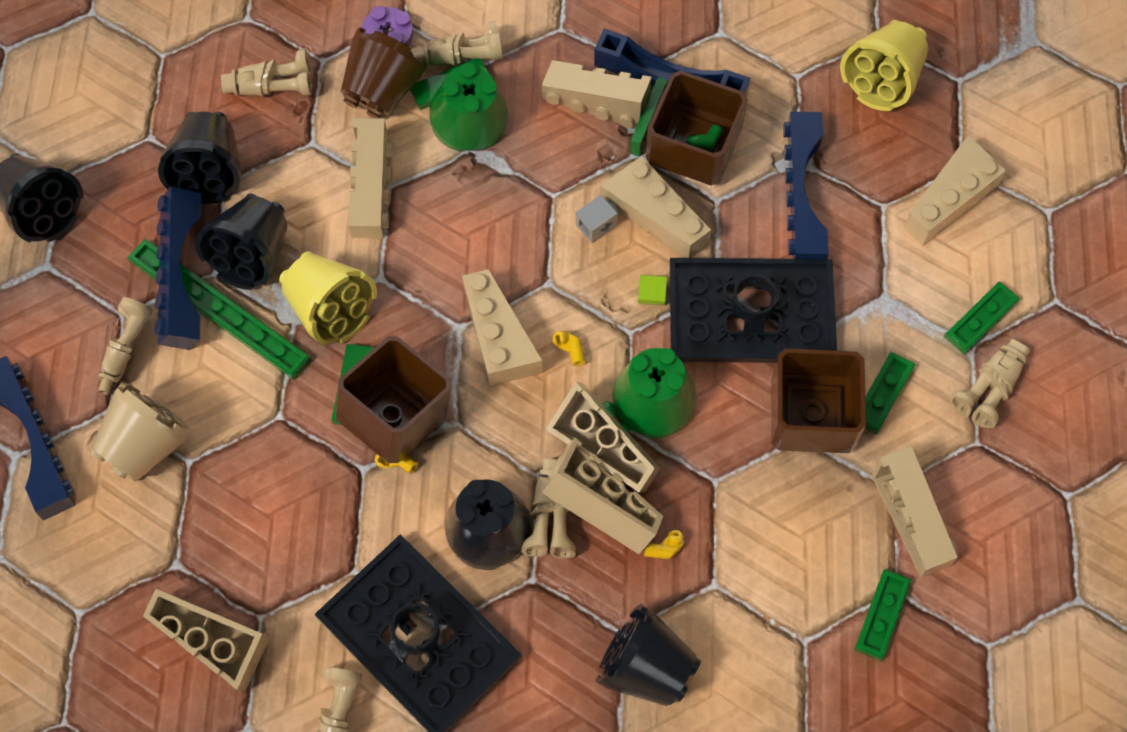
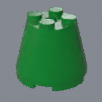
[429,63,508,152]
[612,348,696,439]

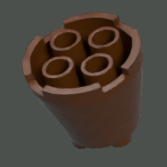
[341,27,427,118]

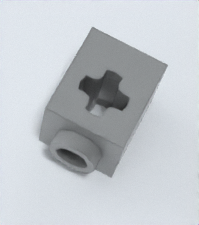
[576,195,618,243]

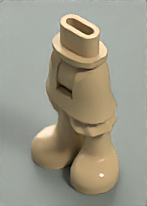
[412,21,503,66]
[221,48,312,97]
[97,297,153,395]
[949,339,1030,428]
[521,459,576,559]
[318,667,362,732]

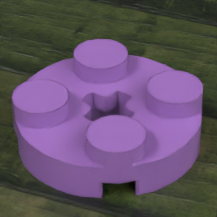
[362,6,413,46]

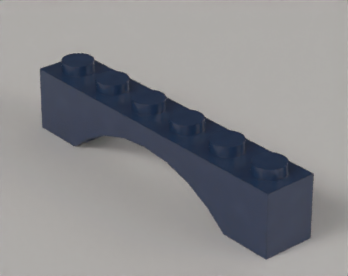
[594,29,751,98]
[783,112,829,259]
[155,187,201,350]
[0,356,75,521]

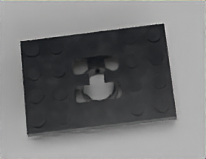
[669,258,837,363]
[314,534,522,732]

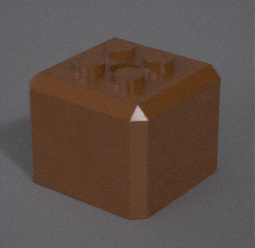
[646,70,748,186]
[336,337,451,463]
[771,349,866,453]

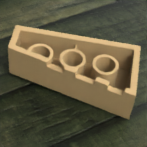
[541,60,651,129]
[348,118,394,239]
[904,135,1006,246]
[600,156,711,258]
[462,269,543,386]
[545,382,661,492]
[542,437,663,554]
[871,445,958,578]
[143,589,270,693]

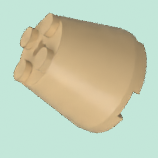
[90,382,193,482]

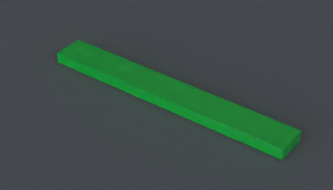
[127,239,311,380]

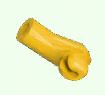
[552,331,586,366]
[375,454,419,474]
[644,530,684,559]

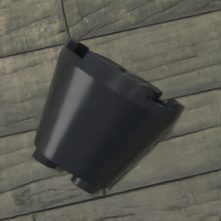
[158,112,241,204]
[0,153,84,243]
[195,193,287,290]
[445,479,531,570]
[595,604,701,706]

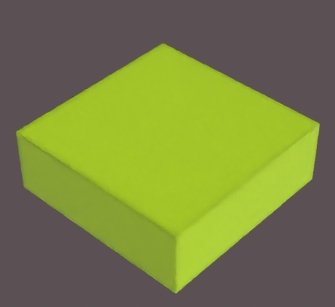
[638,275,667,305]

